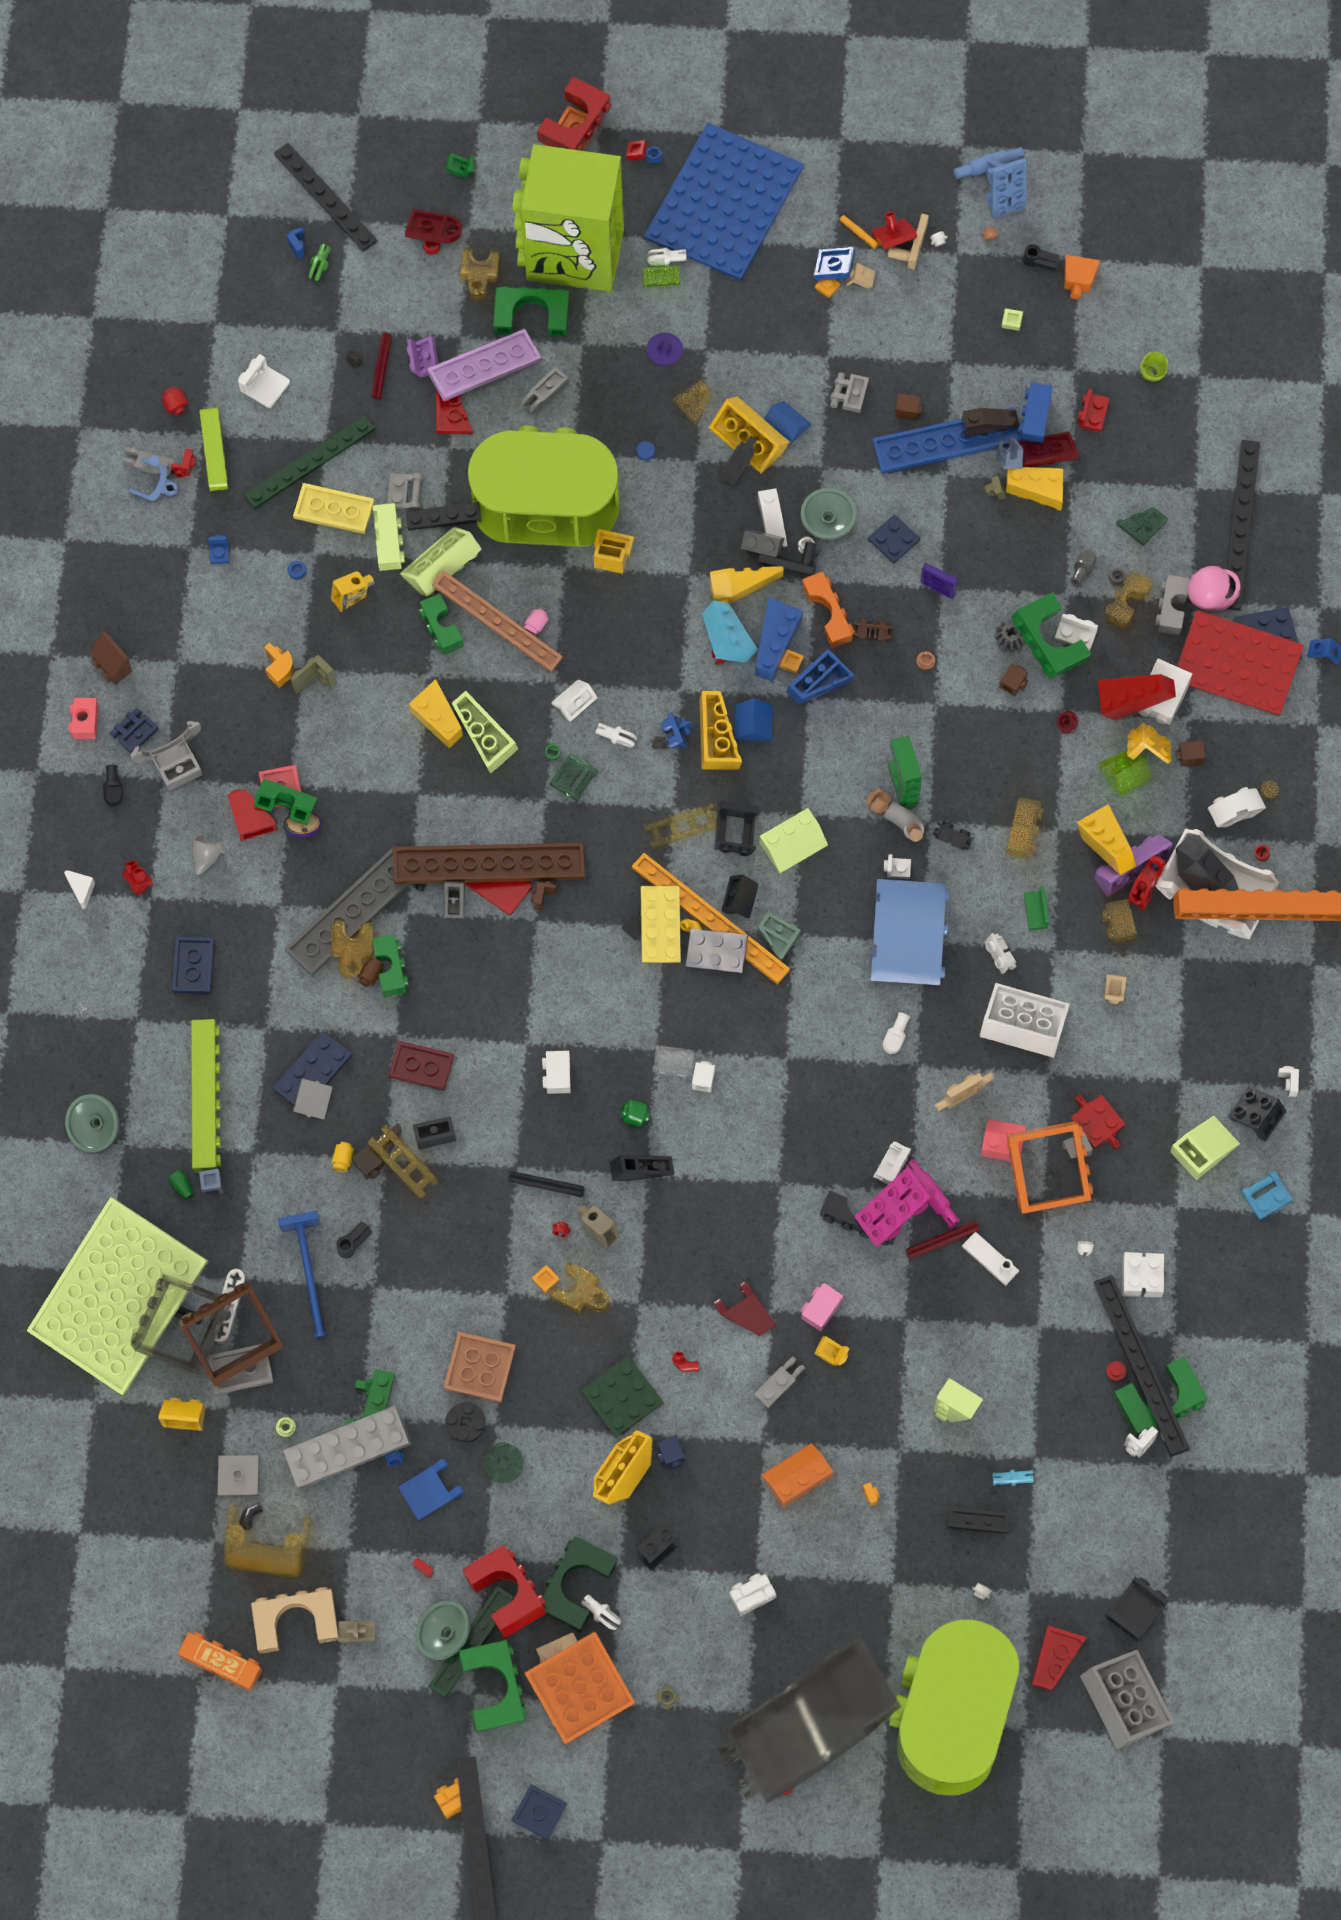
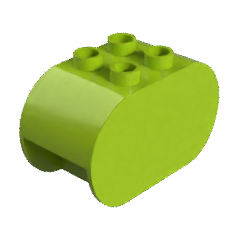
[468,426,619,547]
[889,1620,1019,1795]

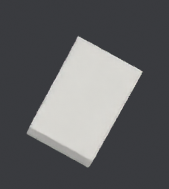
[64,870,95,909]

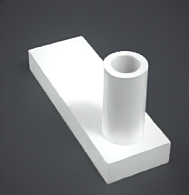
[962,1232,1019,1286]

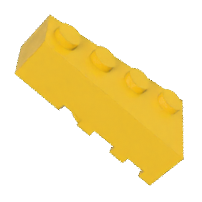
[699,691,742,770]
[1077,804,1136,875]

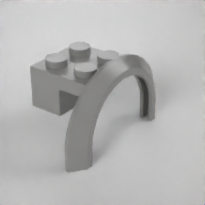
[131,721,203,791]

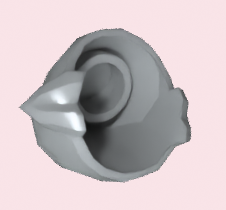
[191,835,226,875]

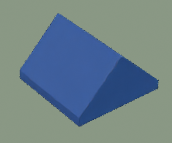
[764,401,811,449]
[734,698,773,741]

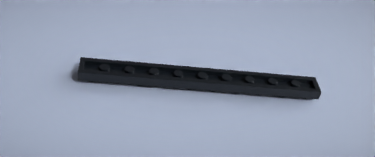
[1225,440,1260,611]
[1094,1275,1190,1457]

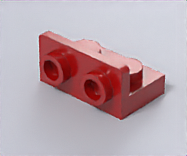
[1077,389,1110,432]

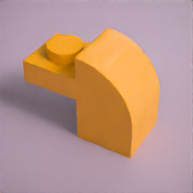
[264,643,294,688]

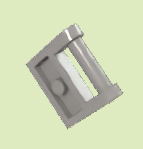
[387,473,423,510]

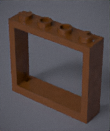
[178,1283,284,1387]

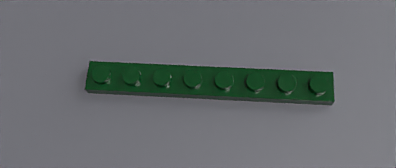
[244,415,375,509]

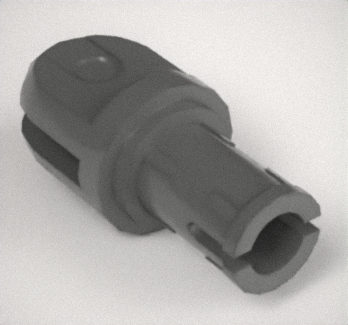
[1070,550,1096,587]

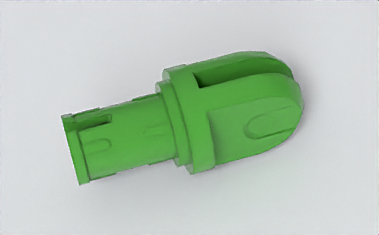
[308,244,331,281]

